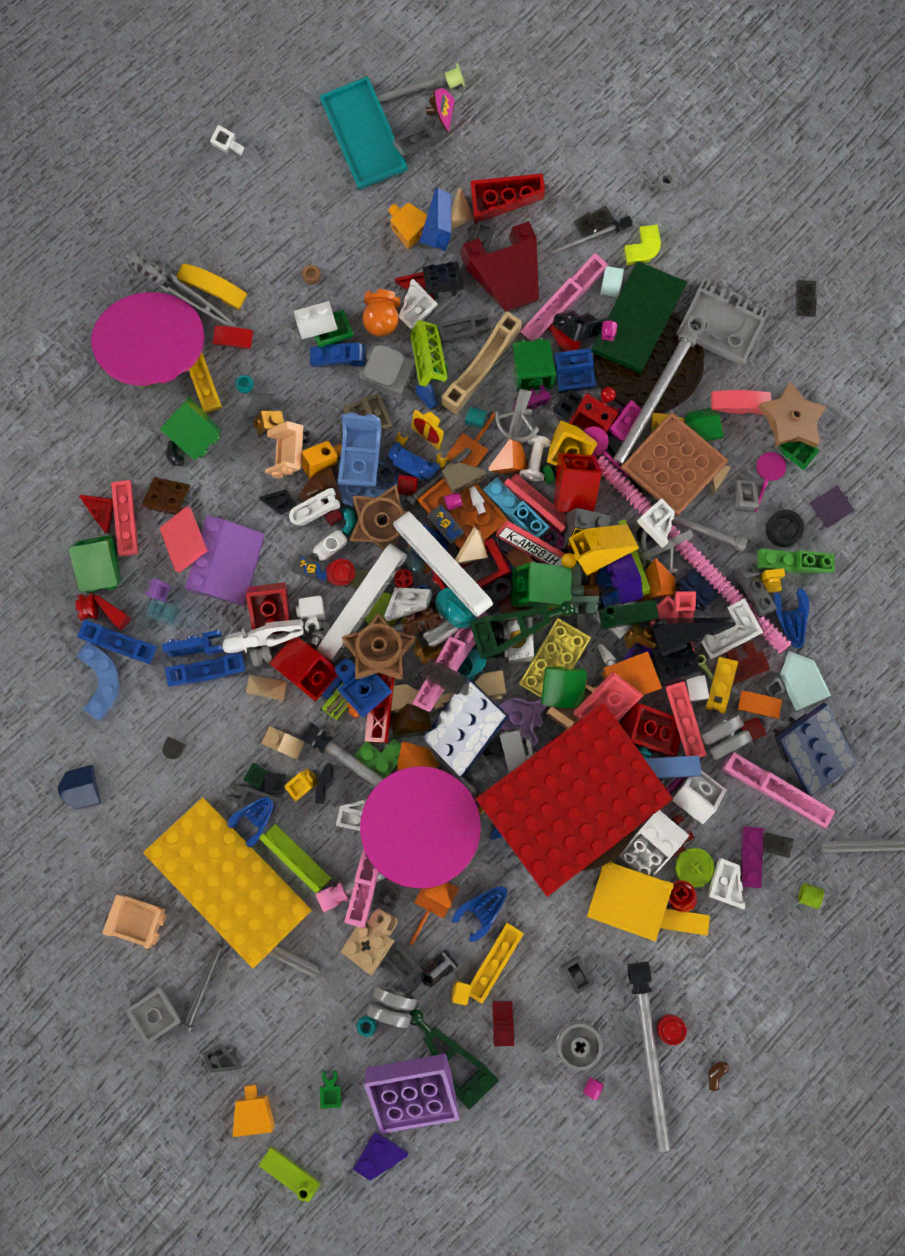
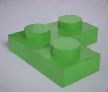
[354,738,401,779]

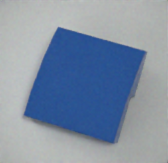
[554,348,596,393]

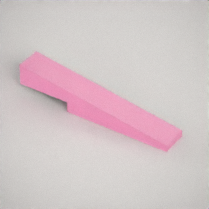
[520,253,609,341]
[412,612,489,712]
[719,752,835,828]
[344,848,379,929]

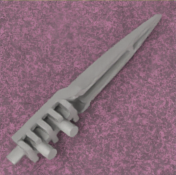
[125,252,236,327]

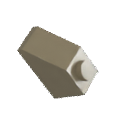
[442,462,486,494]

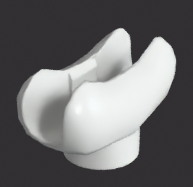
[313,530,348,561]
[423,619,459,647]

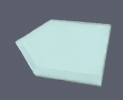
[779,651,831,711]

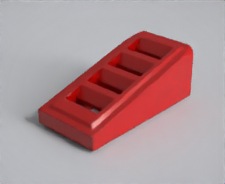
[93,595,131,630]

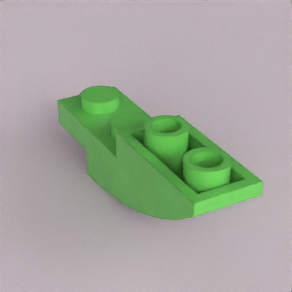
[757,549,835,574]

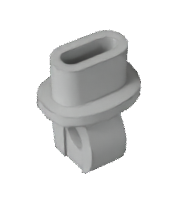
[310,622,332,650]

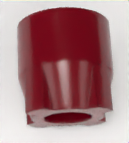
[323,509,343,527]

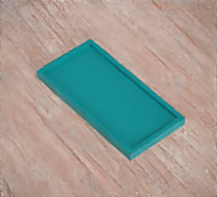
[319,76,408,190]

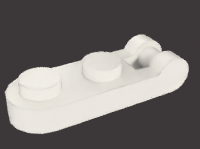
[289,488,340,526]

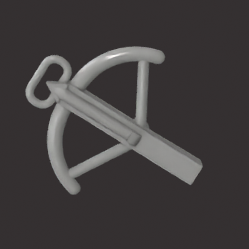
[495,389,539,447]
[637,529,694,573]

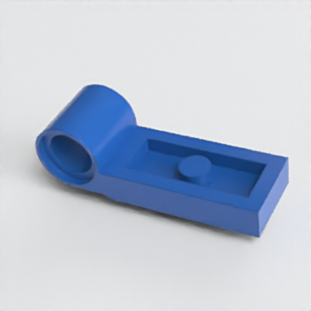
[310,343,365,367]

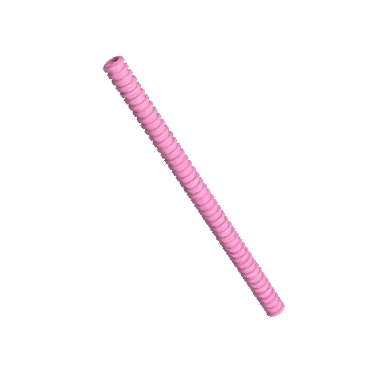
[597,455,791,654]

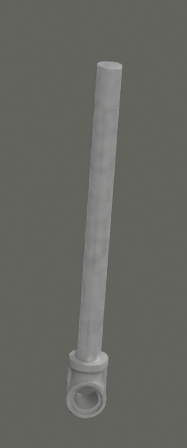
[613,315,706,465]

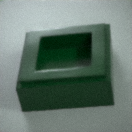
[243,763,270,789]

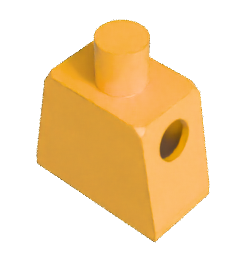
[388,203,427,249]
[301,441,342,480]
[233,1084,275,1137]

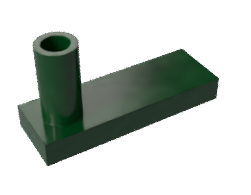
[598,600,659,630]

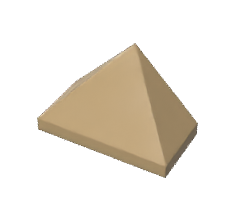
[451,188,473,230]
[455,527,488,565]
[246,675,288,701]

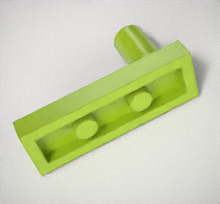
[258,1146,321,1203]

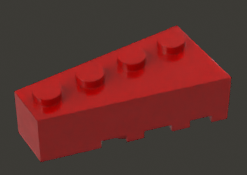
[470,173,545,224]

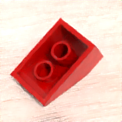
[246,582,291,648]
[621,703,681,757]

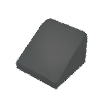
[757,672,786,698]

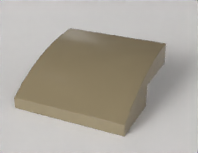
[343,393,393,432]

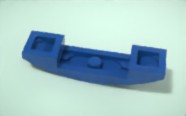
[77,619,157,665]
[165,652,245,687]

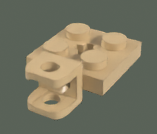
[340,909,398,975]

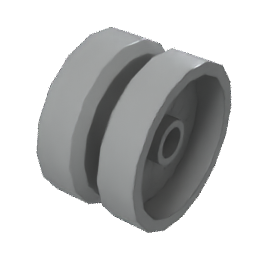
[701,715,753,760]
[366,985,417,1028]
[556,1020,602,1070]

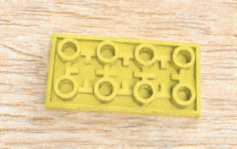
[519,618,592,697]

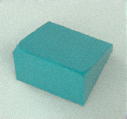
[465,407,487,429]

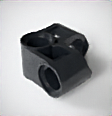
[553,310,603,341]

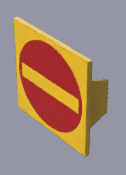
[411,410,444,450]

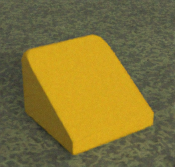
[450,980,471,1005]

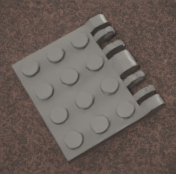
[676,277,770,366]

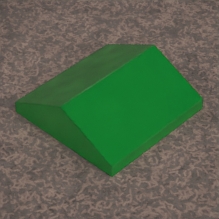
[314,309,354,348]

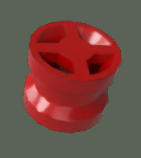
[394,569,413,588]

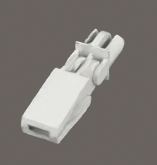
[223,619,304,653]

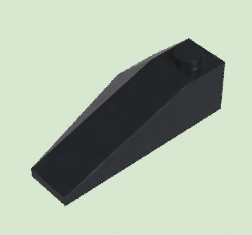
[651,617,735,656]

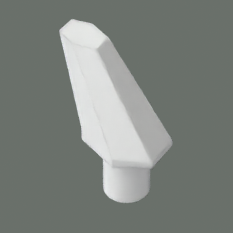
[469,486,486,514]
[597,644,618,666]

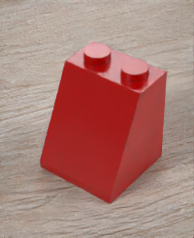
[554,453,602,513]
[269,637,338,702]

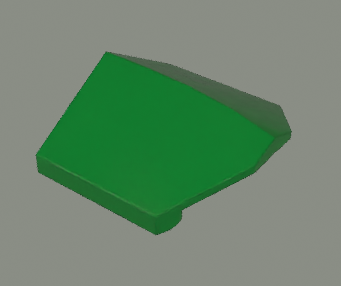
[684,408,724,441]
[779,441,820,470]

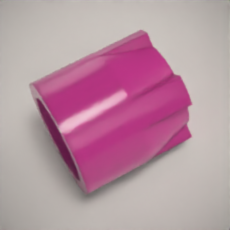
[601,321,617,341]
[444,492,463,511]
[583,1077,604,1100]

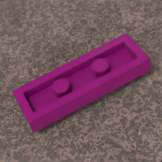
[740,827,764,888]

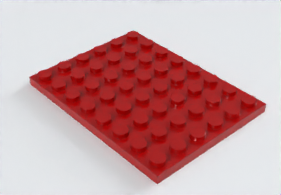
[475,702,673,897]

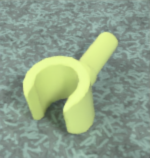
[698,654,714,680]

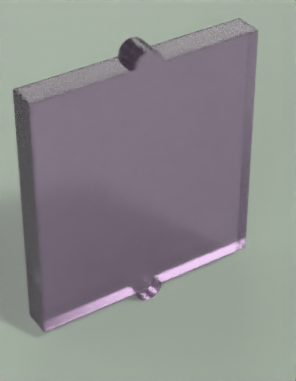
[810,486,855,528]

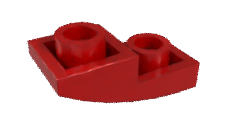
[212,325,254,349]

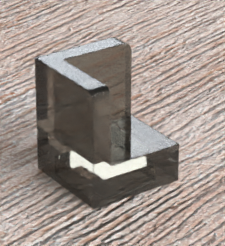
[763,833,794,858]

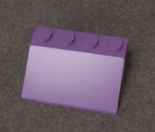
[185,515,265,606]
[364,1054,460,1134]

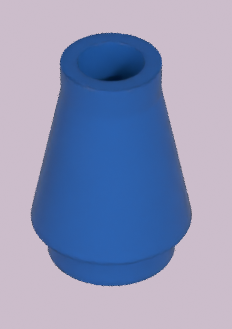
[415,383,439,410]

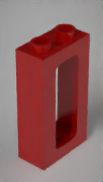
[432,537,512,590]

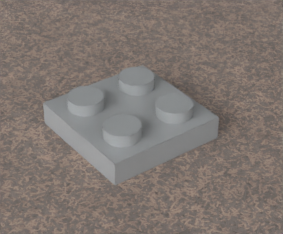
[125,987,182,1046]

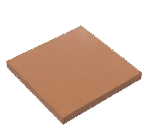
[620,412,729,517]

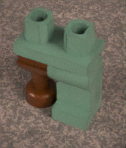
[571,564,601,615]

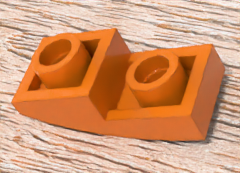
[738,691,782,719]

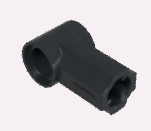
[420,949,458,988]

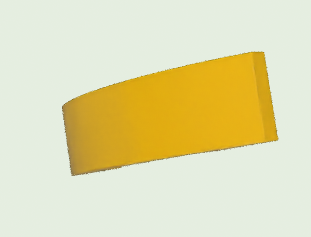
[176,263,247,310]

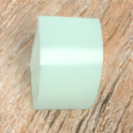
[600,266,624,297]

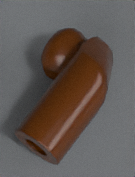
[708,1061,729,1091]

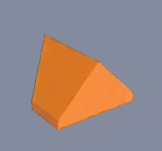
[488,439,528,474]
[640,558,677,602]
[396,741,440,771]

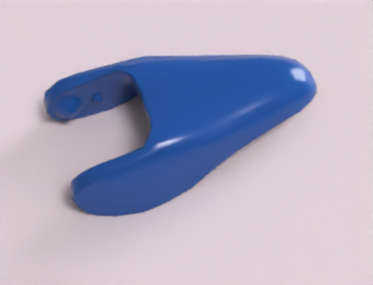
[773,588,810,648]
[227,797,274,847]
[452,886,507,942]

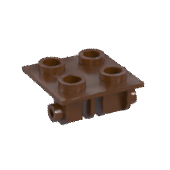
[142,477,190,515]
[400,602,442,635]

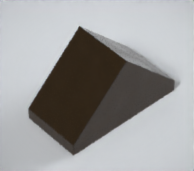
[390,703,432,736]

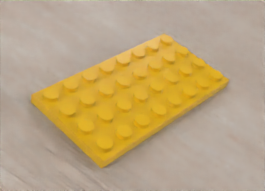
[143,797,312,969]

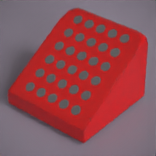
[398,475,418,496]
[740,717,767,741]

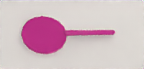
[584,426,630,478]
[754,452,786,512]

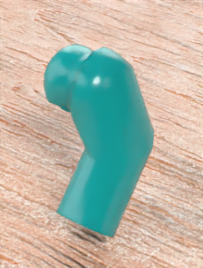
[341,507,357,536]

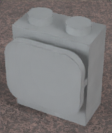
[359,345,416,400]
[500,727,535,772]

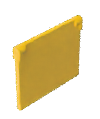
[587,862,674,942]

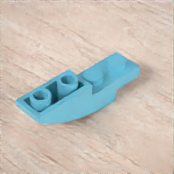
[483,477,550,538]

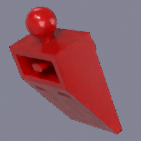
[569,387,620,434]

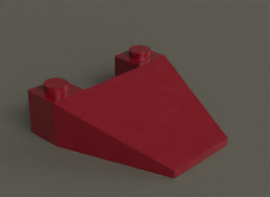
[460,221,539,312]

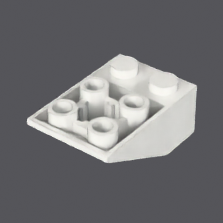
[619,810,689,877]

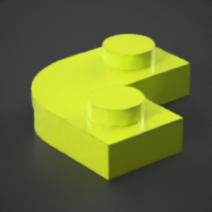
[624,224,661,265]

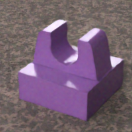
[145,578,171,603]

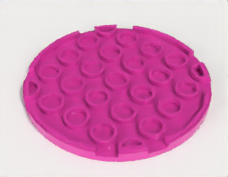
[91,292,205,386]
[360,767,481,888]

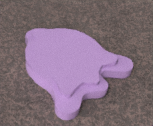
[499,698,547,746]

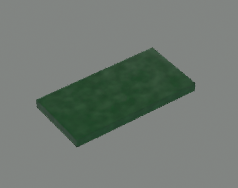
[591,261,687,374]

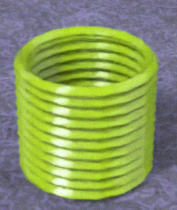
[798,882,824,909]

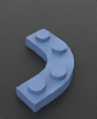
[76,642,120,721]

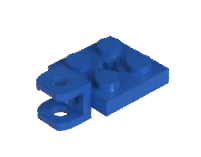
[162,631,225,658]
[335,659,392,718]

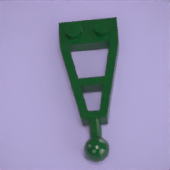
[469,601,576,660]
[409,1009,499,1110]

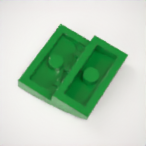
[541,667,587,708]

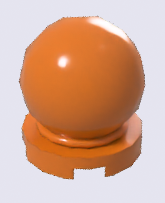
[362,289,401,337]

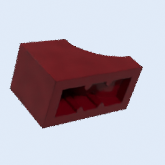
[492,1001,514,1047]

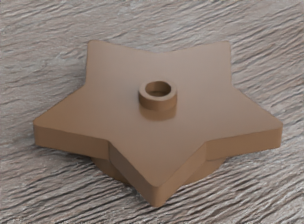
[758,383,826,447]
[350,485,406,551]
[342,614,416,680]

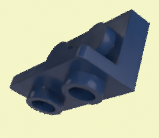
[676,568,719,612]

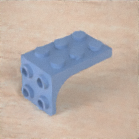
[338,412,382,488]

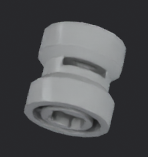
[249,645,273,667]

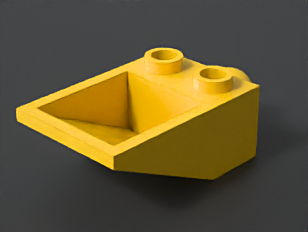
[561,524,639,575]

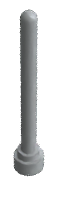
[377,71,447,102]
[671,515,748,553]

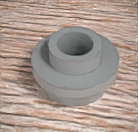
[657,172,676,191]

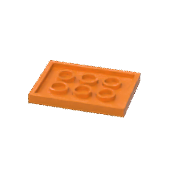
[417,479,509,550]

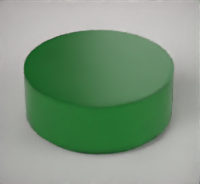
[541,465,555,485]

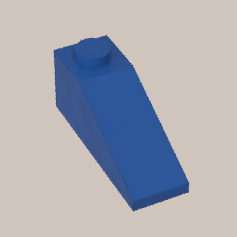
[419,188,451,251]

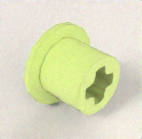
[445,63,465,88]

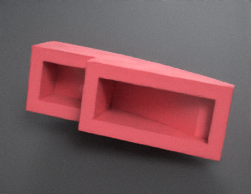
[711,390,771,415]

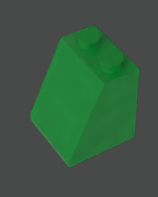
[512,338,556,392]
[160,396,221,460]
[69,534,121,594]
[511,562,573,609]

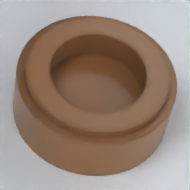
[302,265,321,285]

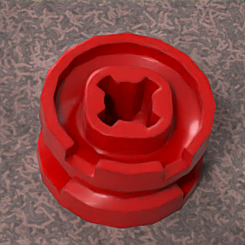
[326,559,355,586]
[76,593,99,621]
[669,880,697,913]
[656,1014,687,1045]

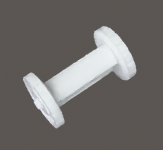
[520,435,551,482]

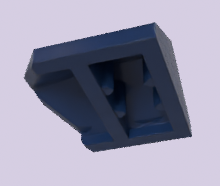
[58,765,101,810]

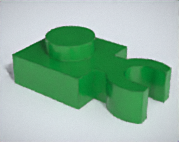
[320,1070,342,1109]

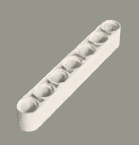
[393,511,493,617]
[316,544,407,663]

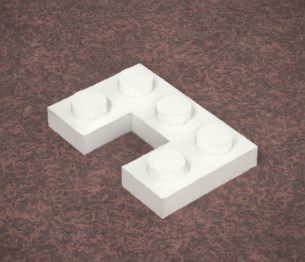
[701,598,763,659]

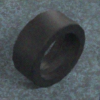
[766,510,804,547]

